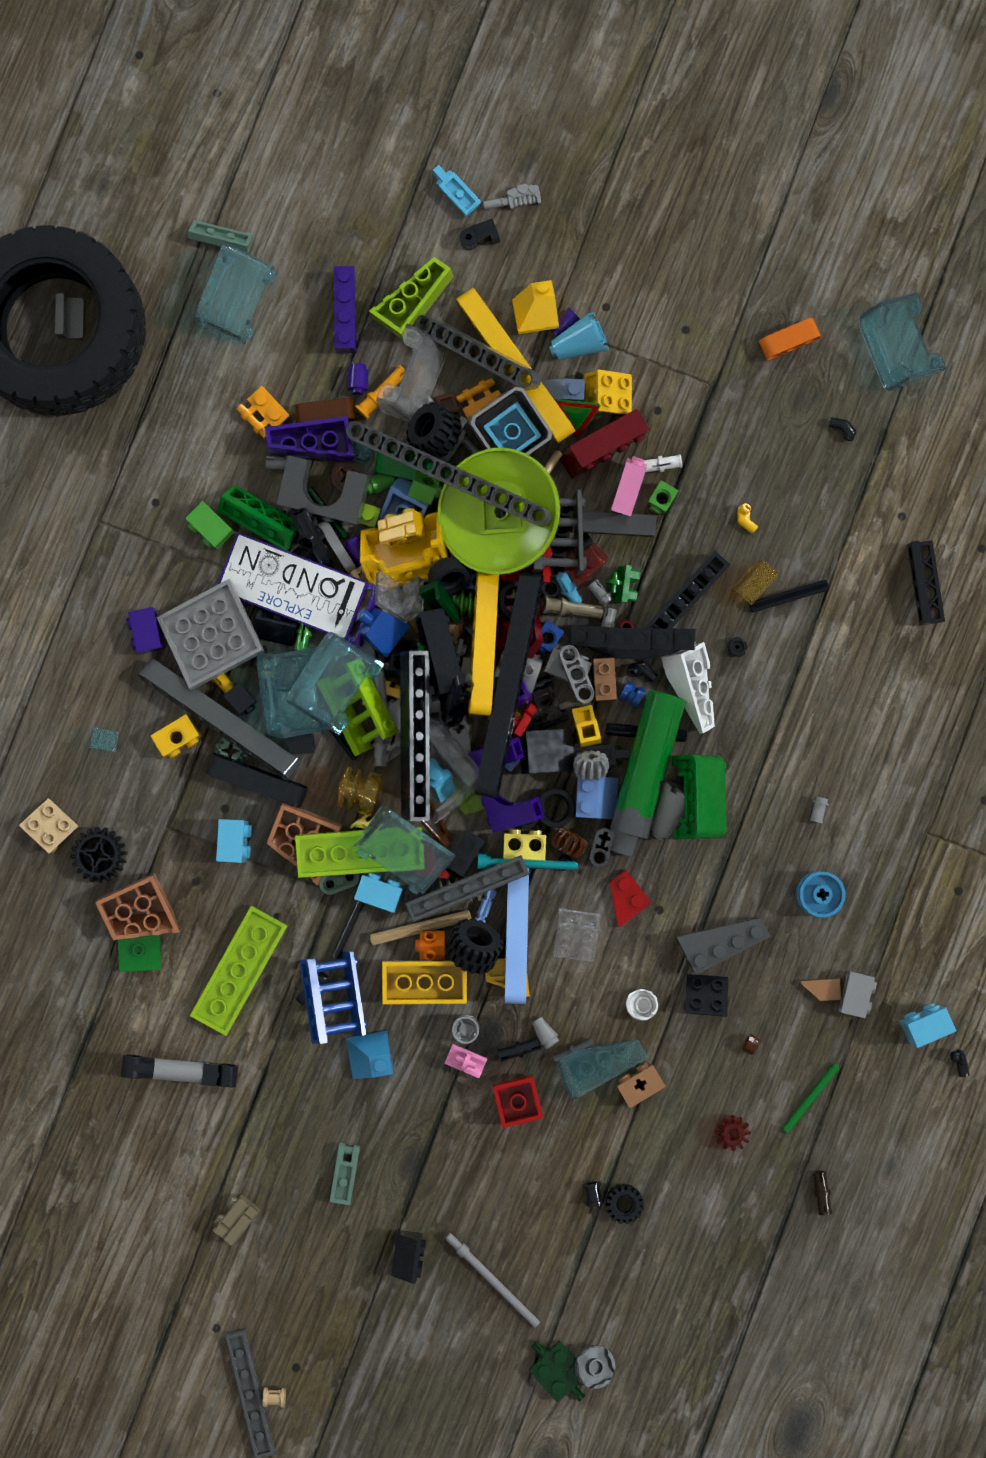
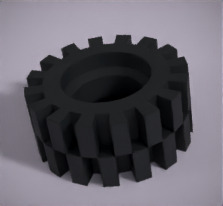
[605,1184,644,1224]

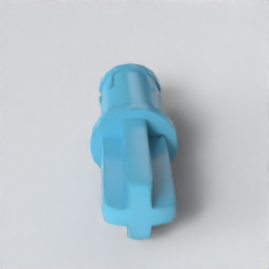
[556,571,582,603]

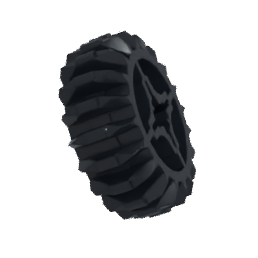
[70,827,128,883]

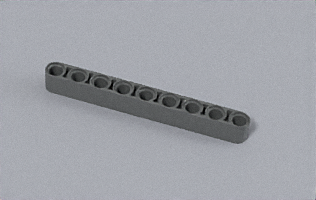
[138,659,300,780]

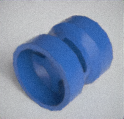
[618,681,646,708]

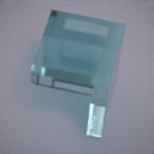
[90,727,119,752]

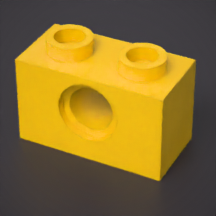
[151,714,202,759]

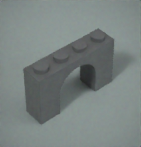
[277,455,371,527]

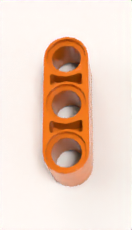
[758,317,821,360]

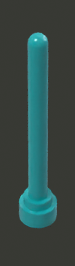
[478,854,578,870]

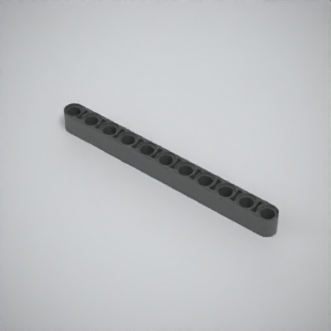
[346,421,552,527]

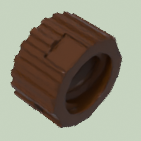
[743,1034,760,1055]

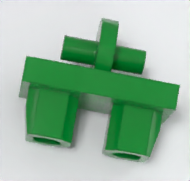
[605,565,640,604]

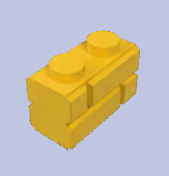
[377,508,426,547]

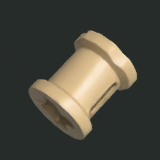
[263,1387,286,1408]

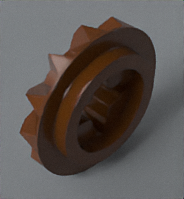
[331,461,364,492]

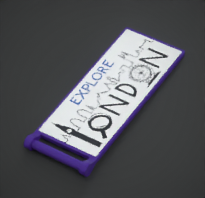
[218,533,384,647]

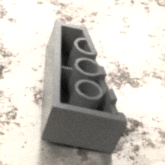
[675,917,771,975]

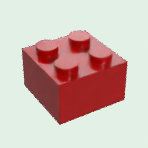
[492,1074,543,1128]

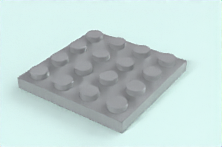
[157,579,265,690]

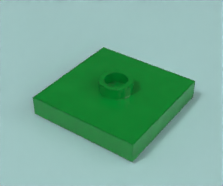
[118,935,162,972]

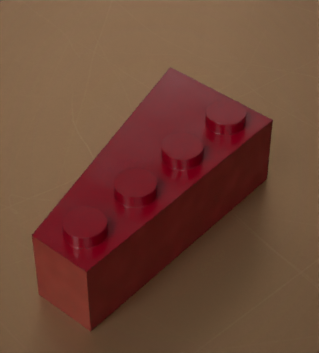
[560,409,650,479]

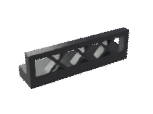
[907,540,945,626]

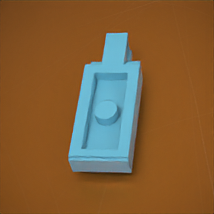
[433,165,481,218]

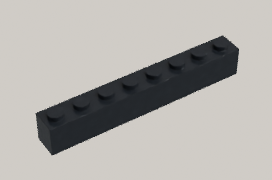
[400,651,430,822]

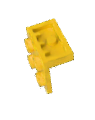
[584,369,632,415]

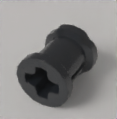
[582,1181,604,1207]

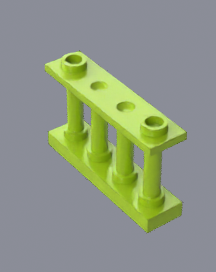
[317,658,399,757]

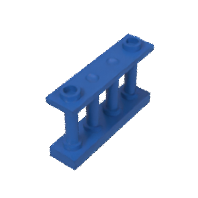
[299,951,367,1044]

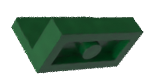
[419,580,459,623]

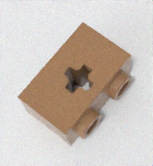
[592,658,617,702]
[616,1062,666,1108]

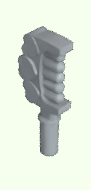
[483,184,541,210]

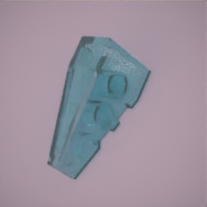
[558,1040,648,1100]

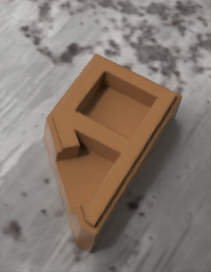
[800,978,841,1001]

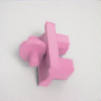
[444,1044,487,1078]

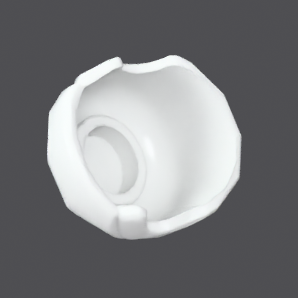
[626,989,658,1021]

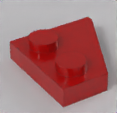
[609,870,651,927]

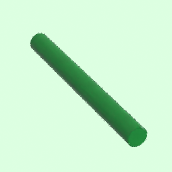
[782,1063,840,1133]

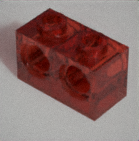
[564,543,609,589]

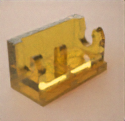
[731,560,779,605]

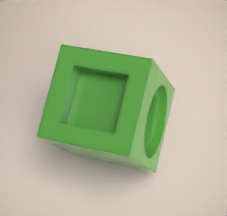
[408,470,442,505]
[647,480,679,515]

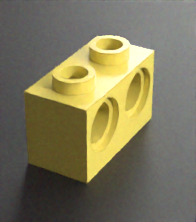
[503,830,546,860]

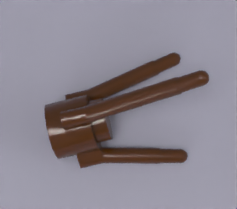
[420,800,453,852]

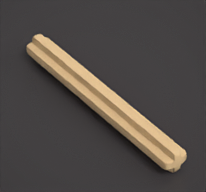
[370,910,472,945]

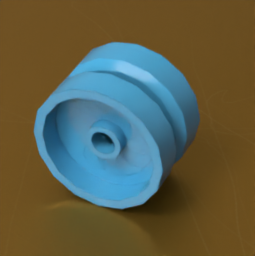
[796,871,846,917]

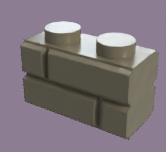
[213,1194,261,1246]

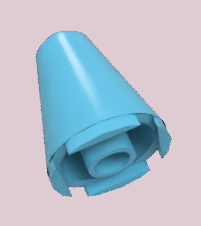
[549,311,609,360]

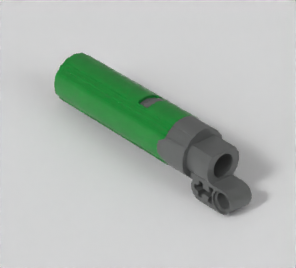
[590,690,686,867]

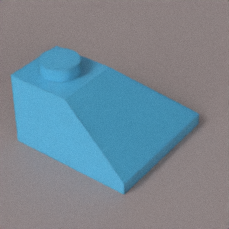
[346,1030,394,1079]

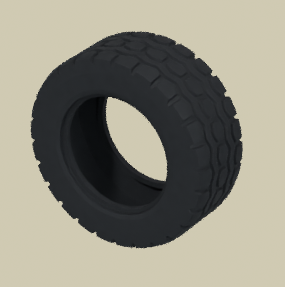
[0,225,146,416]

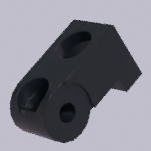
[460,219,500,250]

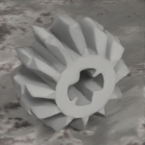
[573,750,609,781]

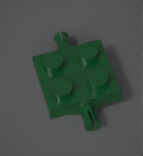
[529,1340,585,1402]

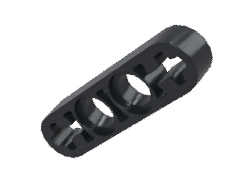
[441,673,474,728]

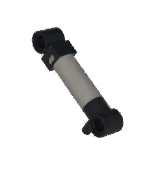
[120,1054,239,1088]

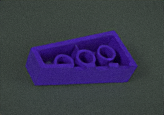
[265,416,354,462]

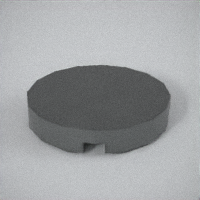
[574,1345,616,1389]

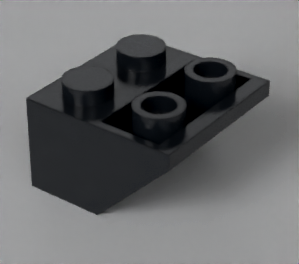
[391,1230,426,1284]

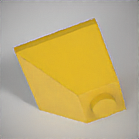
[512,280,559,334]

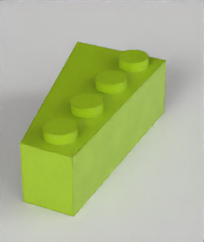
[369,257,454,341]

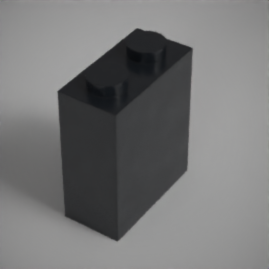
[519,729,576,775]

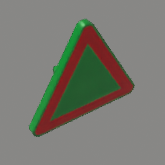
[555,399,600,438]

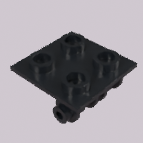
[684,974,728,1017]

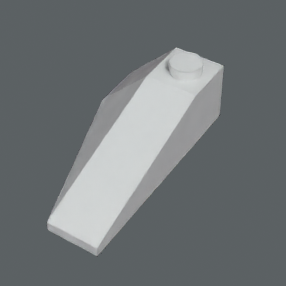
[661,642,715,734]

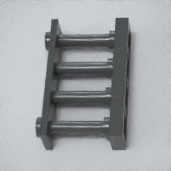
[530,489,587,576]

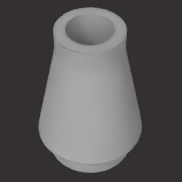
[532,1017,559,1050]

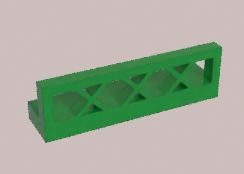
[217,485,298,551]

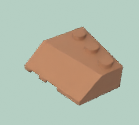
[267,803,343,885]
[95,873,180,940]

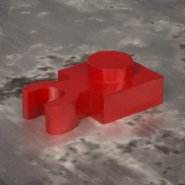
[511,703,537,738]

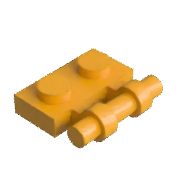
[456,378,501,420]
[237,386,290,439]

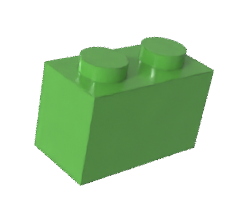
[185,501,235,550]

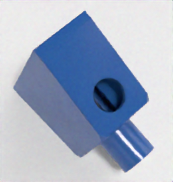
[357,608,410,658]

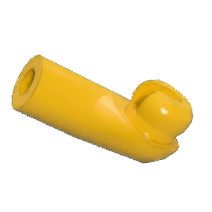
[737,503,758,534]

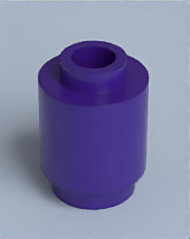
[347,363,368,395]

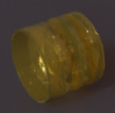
[337,765,383,817]

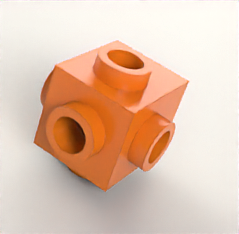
[415,931,445,961]

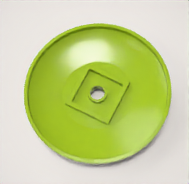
[438,448,560,575]

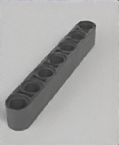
[415,315,541,390]

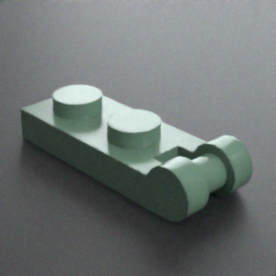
[330,1143,360,1205]

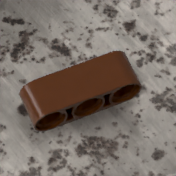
[294,398,356,423]

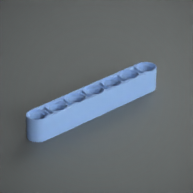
[505,868,529,1004]

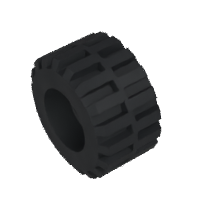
[406,402,462,459]
[446,919,503,974]

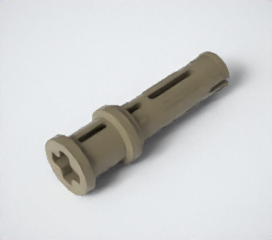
[540,595,603,619]

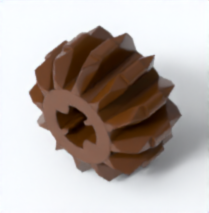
[551,827,588,858]

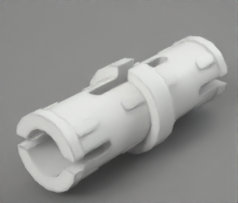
[644,454,682,473]

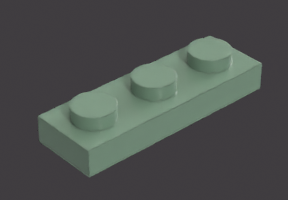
[188,220,253,253]

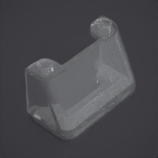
[376,324,446,422]

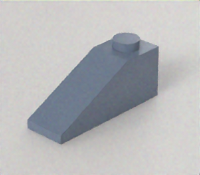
[541,378,585,402]

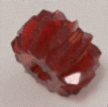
[715,1115,751,1151]

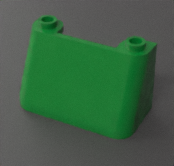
[672,754,728,840]

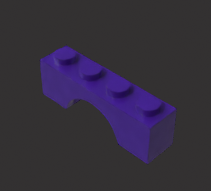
[334,266,357,354]

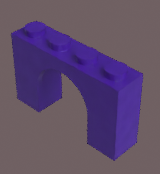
[467,737,545,833]

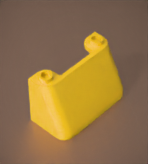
[360,512,449,590]

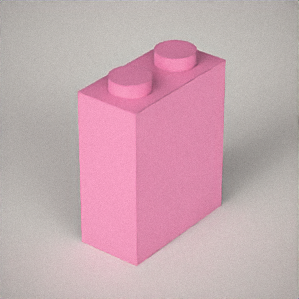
[611,456,647,516]

